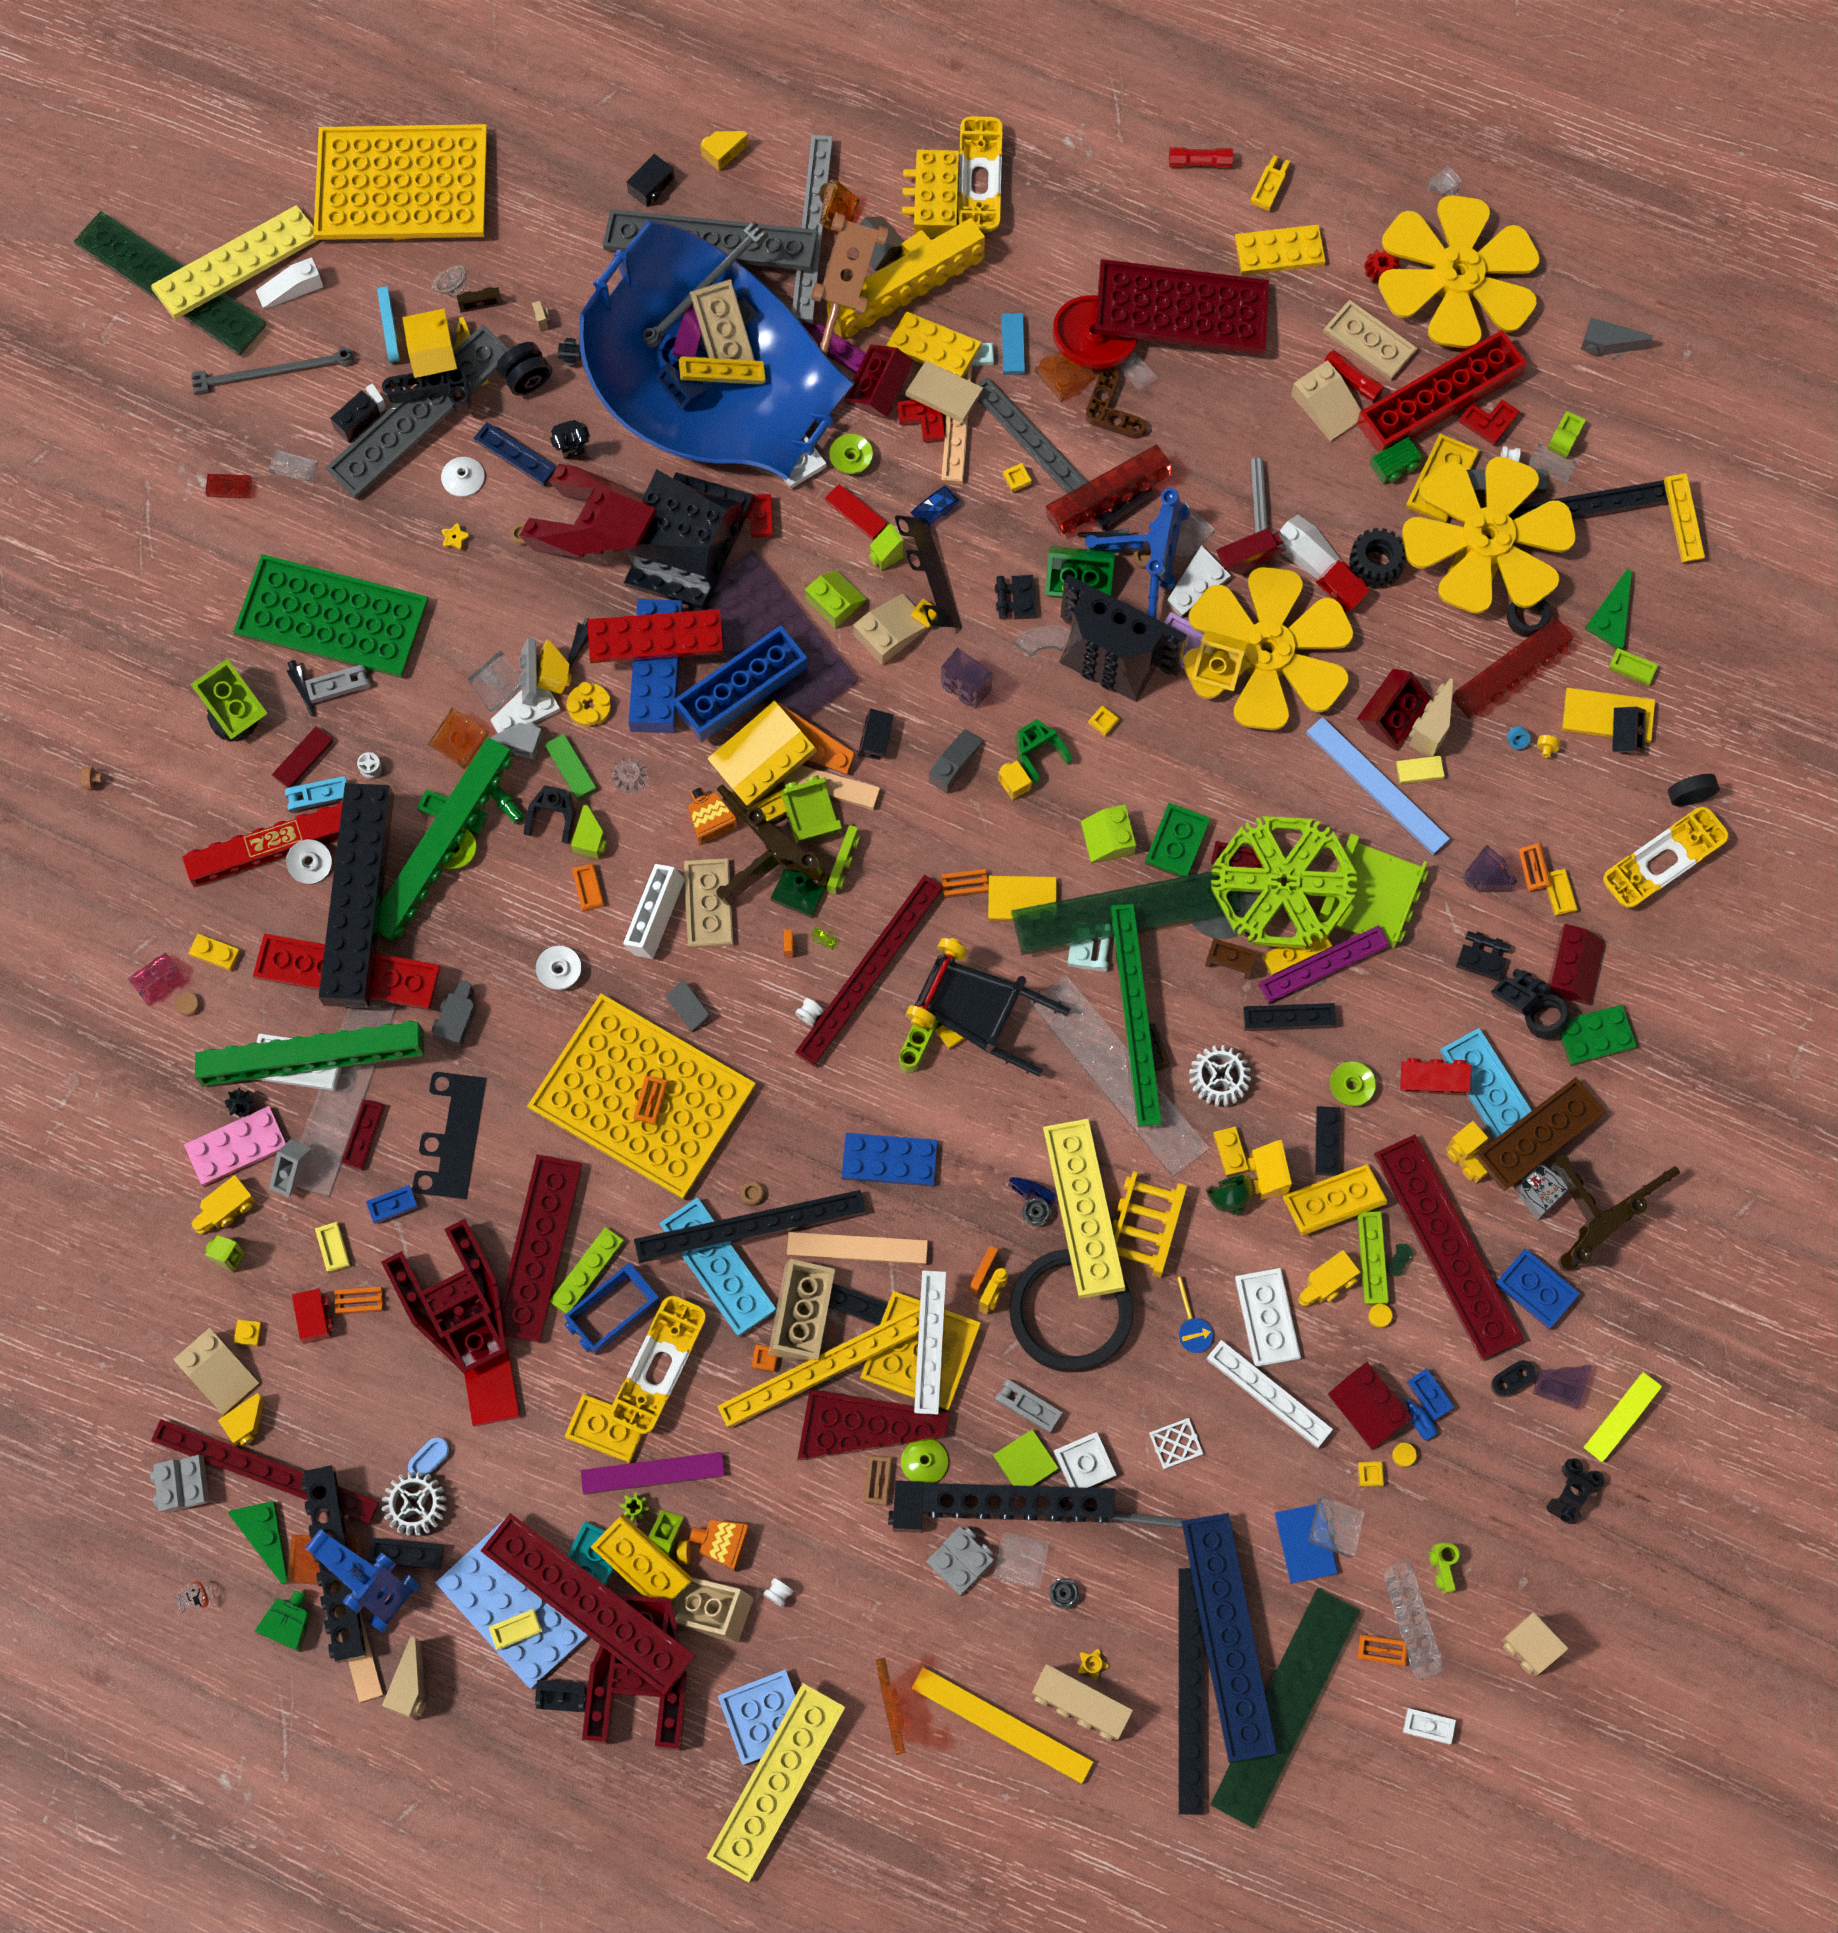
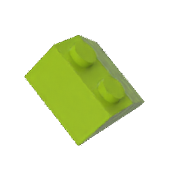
[190,659,268,739]

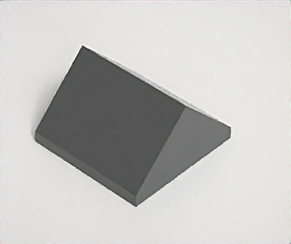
[855,216,904,271]

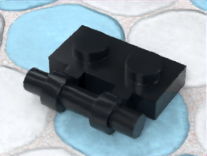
[994,575,1036,620]
[1456,931,1511,981]
[1491,969,1550,1015]

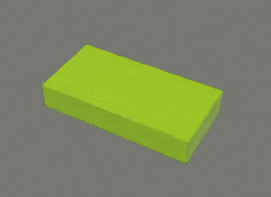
[1608,648,1658,686]

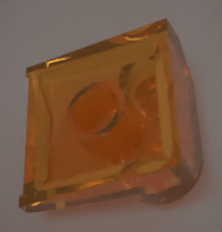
[819,180,860,235]
[1035,352,1095,403]
[428,708,490,769]

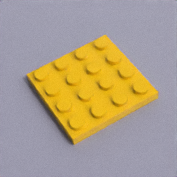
[860,1291,981,1411]

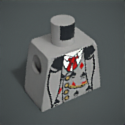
[1515,1164,1568,1221]

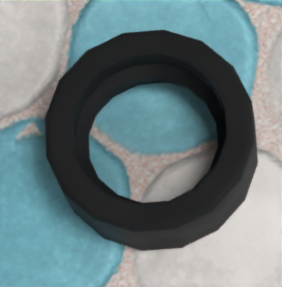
[1506,599,1551,637]
[1525,994,1570,1040]

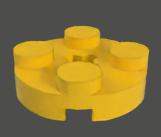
[567,682,611,727]

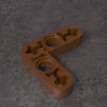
[1085,367,1146,439]

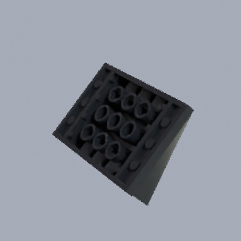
[624,469,755,610]
[1059,575,1187,702]

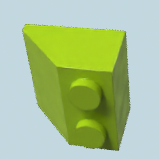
[805,570,867,629]
[1081,804,1136,864]

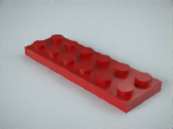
[587,609,723,663]

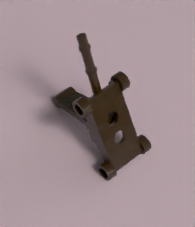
[716,784,830,905]
[1550,1154,1680,1271]

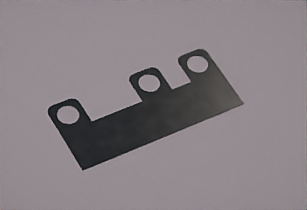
[895,515,962,628]
[412,1072,486,1199]

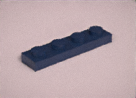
[474,422,556,486]

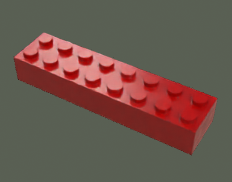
[1357,330,1527,453]

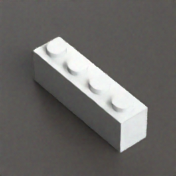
[623,864,685,959]

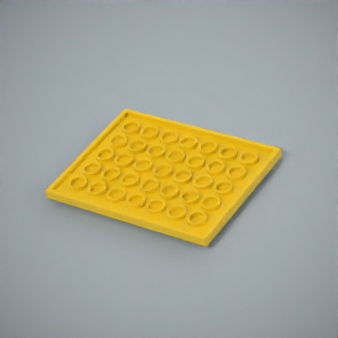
[313,124,487,240]
[527,994,756,1200]

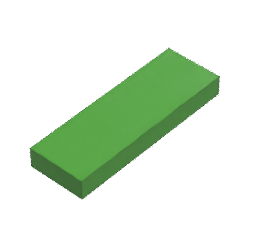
[544,734,597,800]

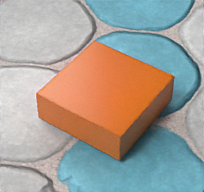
[784,929,794,958]
[751,1344,777,1373]

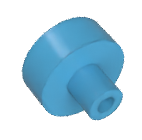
[1507,726,1531,750]

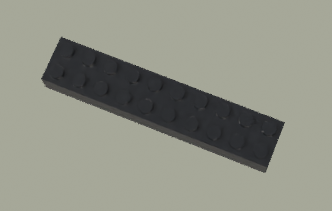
[318,783,394,1008]

